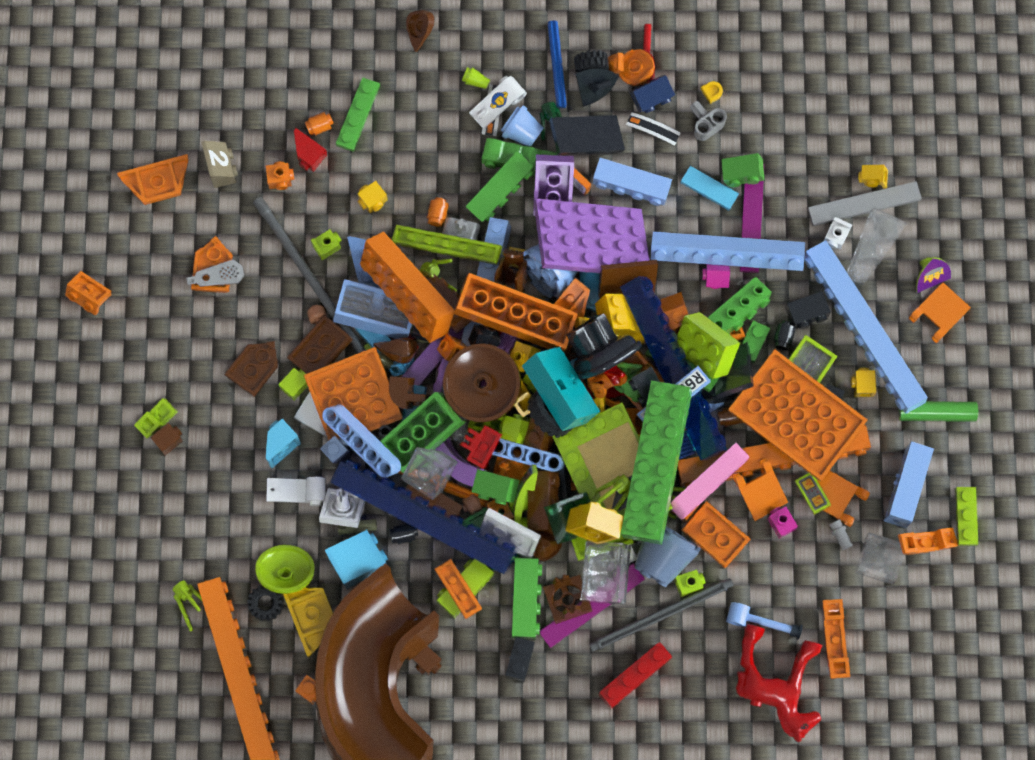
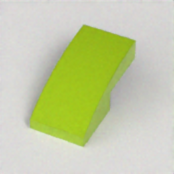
[134,398,178,439]

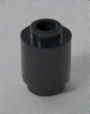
[773,321,796,351]
[389,522,419,545]

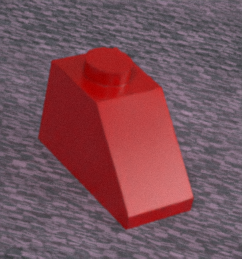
[294,128,327,172]

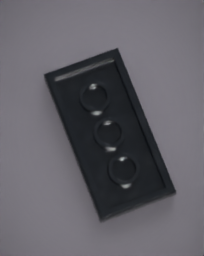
[549,115,625,155]

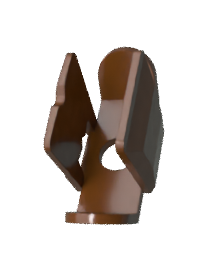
[494,249,527,293]

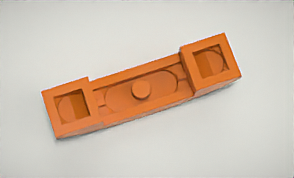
[898,528,958,555]
[822,599,850,679]

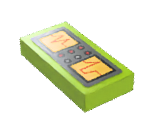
[795,473,831,515]

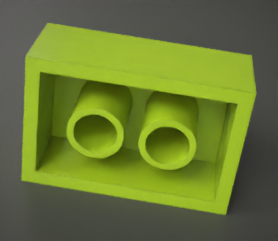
[673,312,740,379]

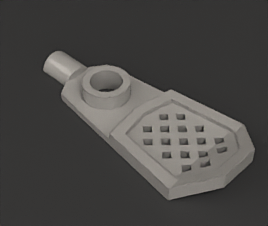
[186,260,244,287]

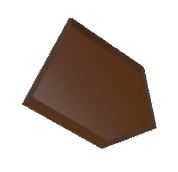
[224,341,278,397]

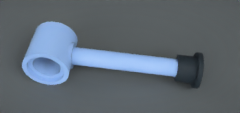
[726,602,803,640]

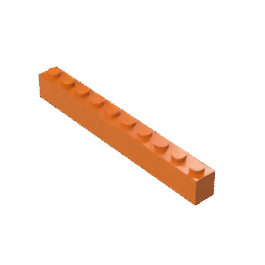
[677,425,871,488]
[197,577,280,760]

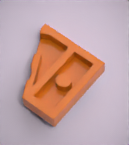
[553,277,590,328]

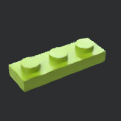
[955,487,978,546]

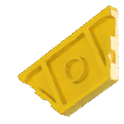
[283,587,333,657]

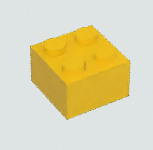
[565,502,624,544]

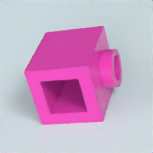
[702,264,730,289]
[767,506,798,539]

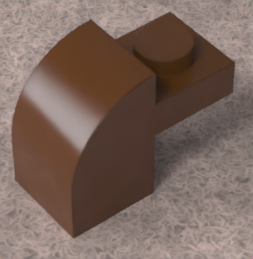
[389,377,431,409]

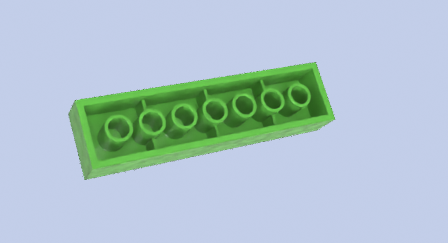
[621,380,692,545]

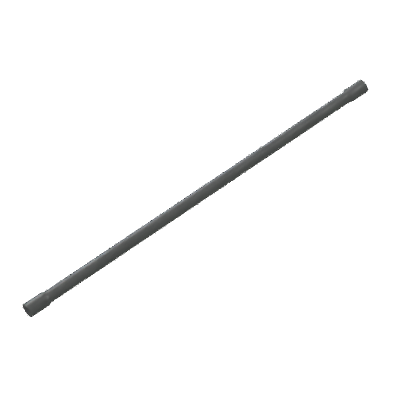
[253,197,449,479]

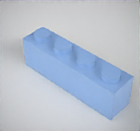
[593,158,672,206]

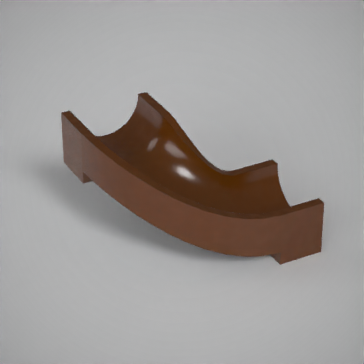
[315,563,439,760]

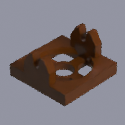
[543,574,593,624]

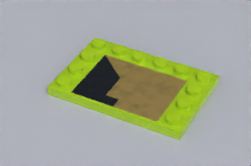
[552,402,673,534]

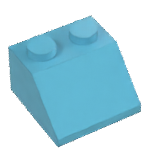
[266,419,301,468]

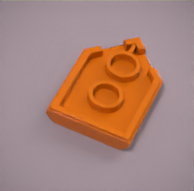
[191,236,233,293]

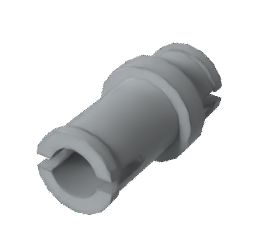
[829,519,853,551]

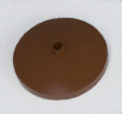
[443,344,521,422]

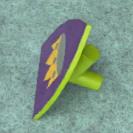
[916,257,951,293]

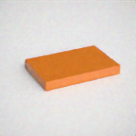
[681,501,751,569]

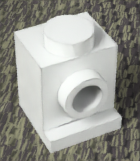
[823,217,852,249]

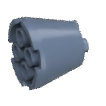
[634,526,701,587]

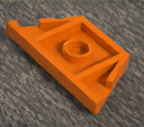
[117,154,189,205]

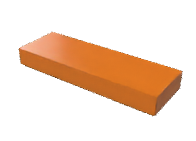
[434,559,482,620]

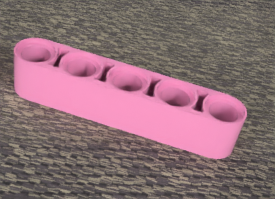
[671,443,750,520]

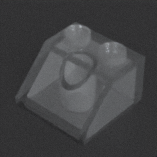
[401,447,458,500]

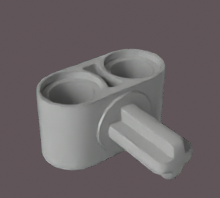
[690,101,727,141]
[442,217,480,240]

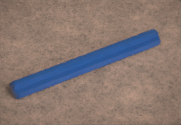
[548,20,567,109]

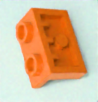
[65,271,112,315]

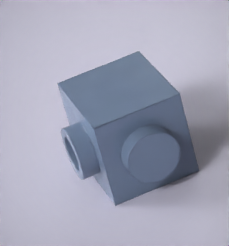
[320,436,351,464]

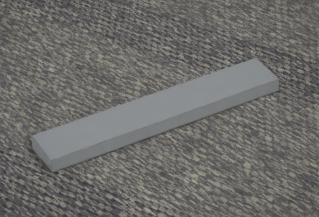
[808,181,922,226]

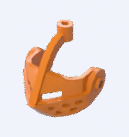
[586,374,627,407]

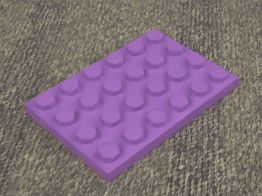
[534,198,649,273]

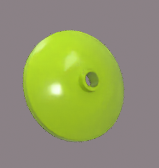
[255,545,315,594]

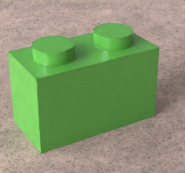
[722,153,764,187]
[472,469,520,505]

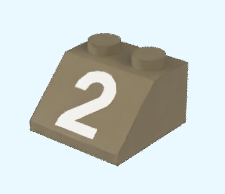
[201,141,238,188]

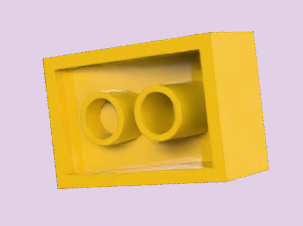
[595,294,653,340]

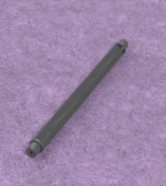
[589,578,734,652]

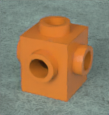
[266,161,295,190]

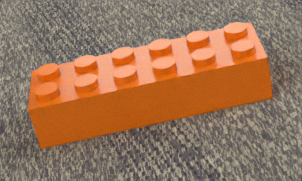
[360,231,455,343]
[454,273,578,352]

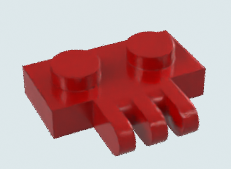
[460,425,503,469]

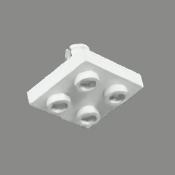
[319,488,366,528]

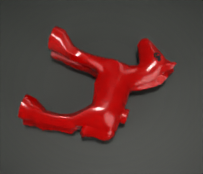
[736,624,823,742]

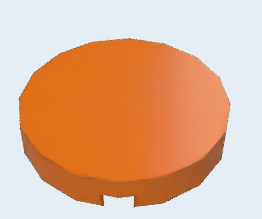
[618,49,655,86]

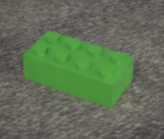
[380,392,466,473]

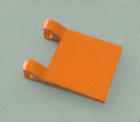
[909,282,971,343]
[732,458,788,521]
[817,470,870,527]

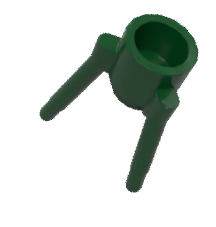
[539,102,562,141]

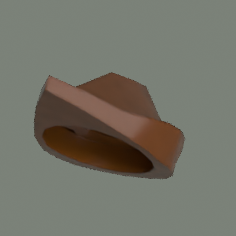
[406,10,435,52]
[373,337,418,363]
[533,531,562,562]

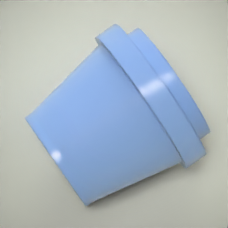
[501,105,544,147]

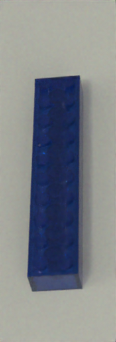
[330,460,518,574]

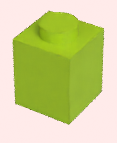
[278,368,308,401]

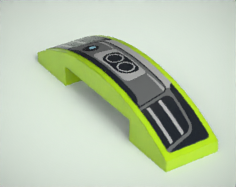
[513,464,538,528]

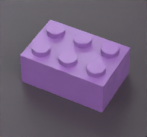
[533,154,574,216]

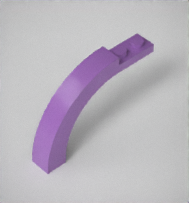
[432,358,486,487]

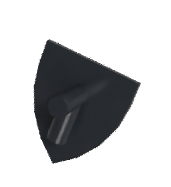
[575,68,619,107]

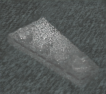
[847,208,907,284]

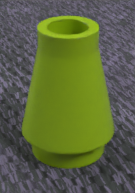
[461,67,490,89]

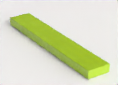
[392,225,502,265]

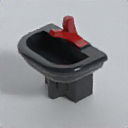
[566,313,642,385]

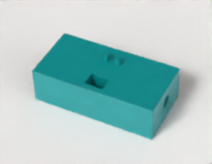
[522,347,600,431]

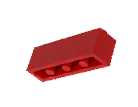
[598,642,672,709]

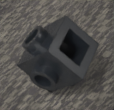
[468,324,500,347]

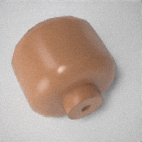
[307,305,327,324]
[462,494,482,515]

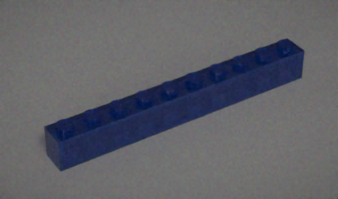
[620,276,727,461]

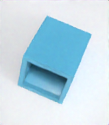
[325,530,388,590]

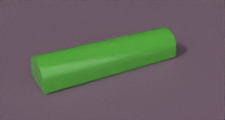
[899,401,978,422]

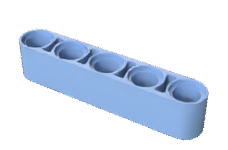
[322,404,401,478]
[472,435,564,472]

